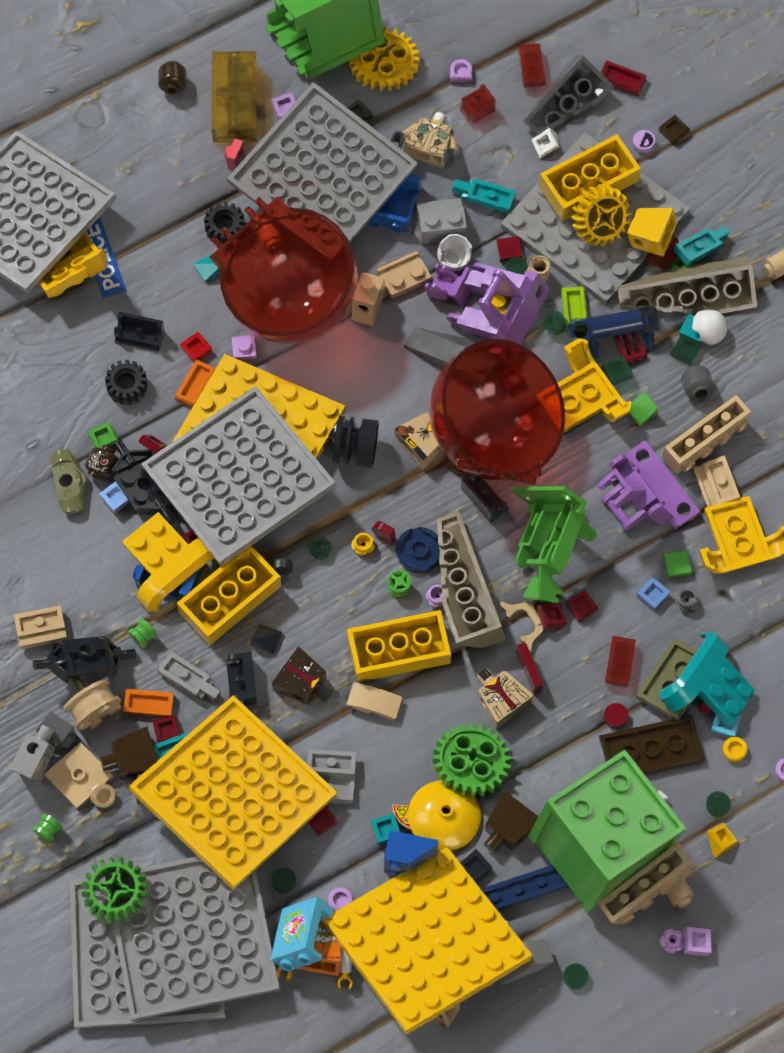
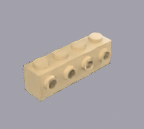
[662,395,751,474]
[598,843,697,925]

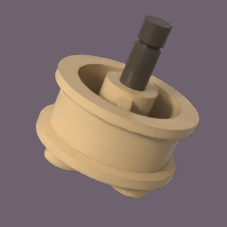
[63,675,121,730]

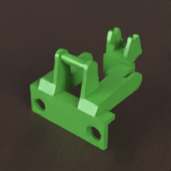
[511,486,597,603]

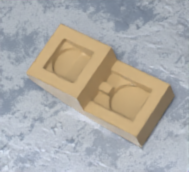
[346,682,402,721]

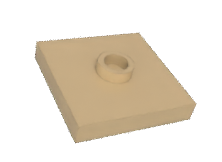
[44,742,114,810]

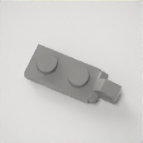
[157,652,221,703]

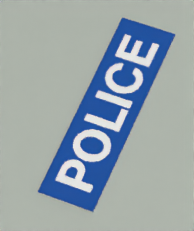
[86,217,126,298]

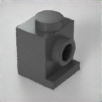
[36,711,76,749]

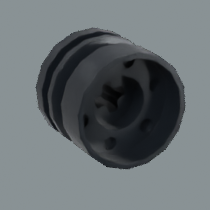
[331,415,379,468]

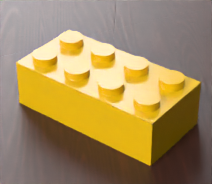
[539,134,641,221]
[177,546,281,646]
[347,610,451,683]

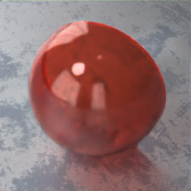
[429,339,565,485]

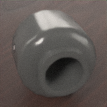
[681,365,714,400]

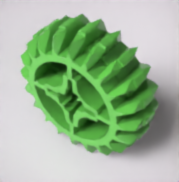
[81,857,149,924]

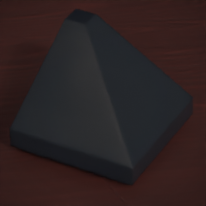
[251,624,282,654]

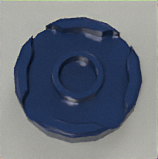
[396,527,440,573]

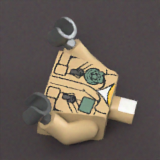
[390,112,458,168]

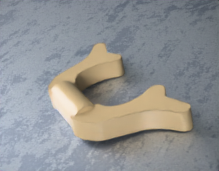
[500,602,544,653]

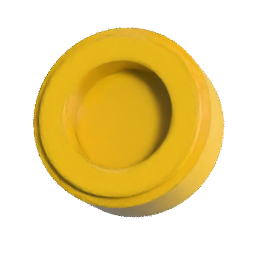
[722,737,747,762]

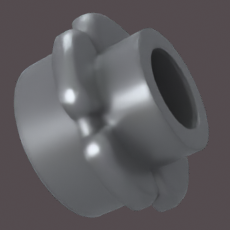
[675,588,698,611]

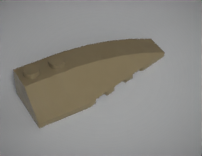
[617,256,757,314]
[437,511,506,648]

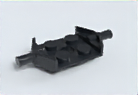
[111,439,177,524]
[33,636,136,683]

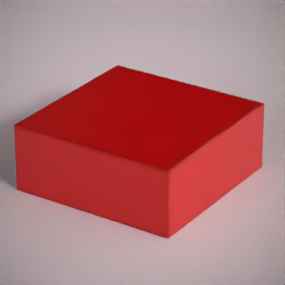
[180,332,212,363]

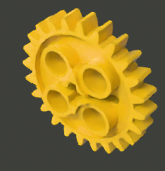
[349,27,420,92]

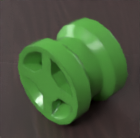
[388,570,411,598]
[128,619,158,649]
[32,813,63,844]

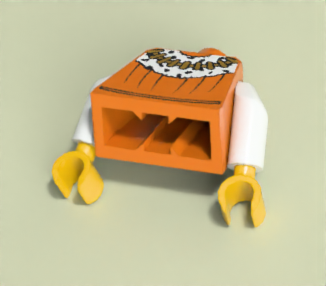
[276,920,352,990]

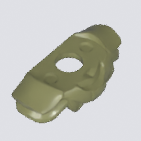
[51,449,87,515]

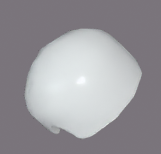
[437,234,472,271]
[692,310,727,345]

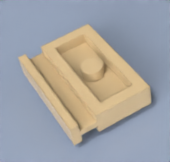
[377,251,432,299]
[693,455,741,507]
[14,605,67,650]

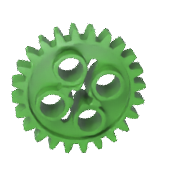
[432,723,512,798]

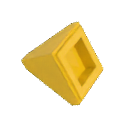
[707,823,738,858]

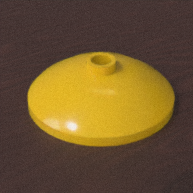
[408,780,481,851]

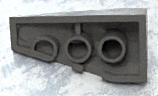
[523,55,614,136]
[404,327,503,391]

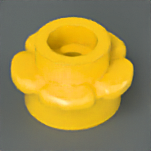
[351,533,375,555]

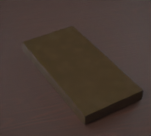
[599,715,705,775]

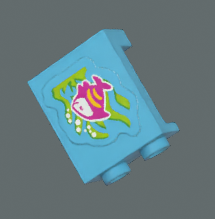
[270,897,334,971]

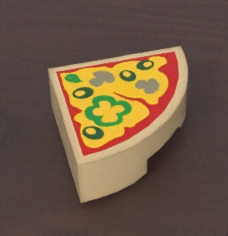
[392,804,411,831]

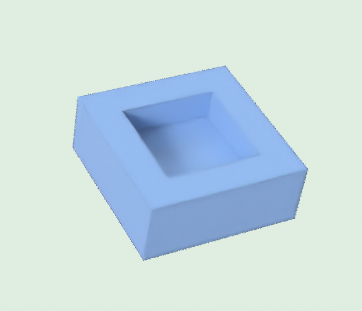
[99,482,129,514]

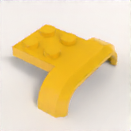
[38,232,108,298]
[537,338,632,434]
[699,496,784,574]
[122,512,214,612]

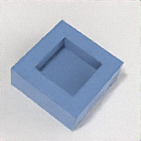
[637,577,670,611]

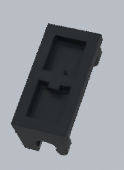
[114,311,165,352]
[461,470,509,523]
[226,651,257,706]

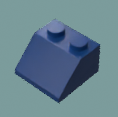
[384,831,439,877]

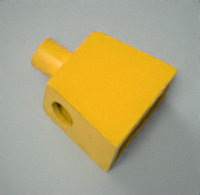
[621,208,678,256]

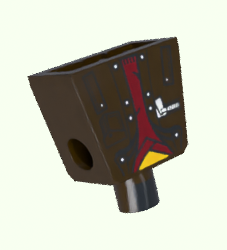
[272,647,333,705]

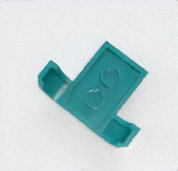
[659,632,756,726]

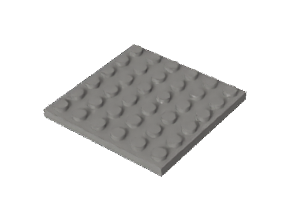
[227,82,418,263]
[0,130,117,294]
[500,132,690,305]
[141,386,337,566]
[105,856,280,1021]
[70,878,225,1029]

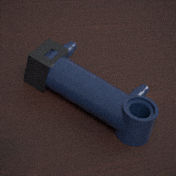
[567,306,659,358]

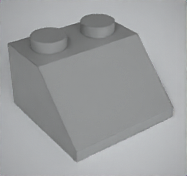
[416,198,467,245]

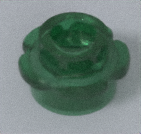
[309,537,332,559]

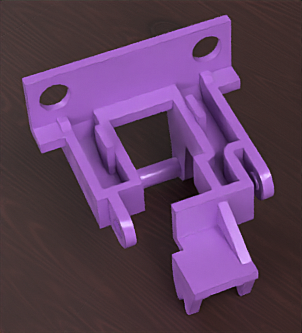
[424,263,550,364]
[597,440,700,531]

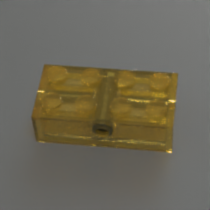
[211,51,257,142]

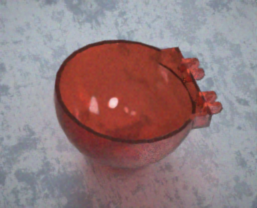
[209,196,358,344]

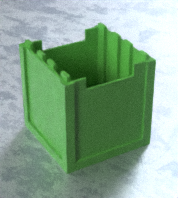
[265,0,386,80]
[528,750,686,915]

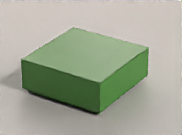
[88,422,118,448]
[663,550,692,578]

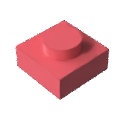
[224,139,244,170]

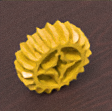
[571,185,632,246]

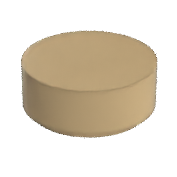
[90,783,116,808]

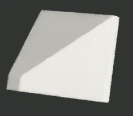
[531,128,559,158]

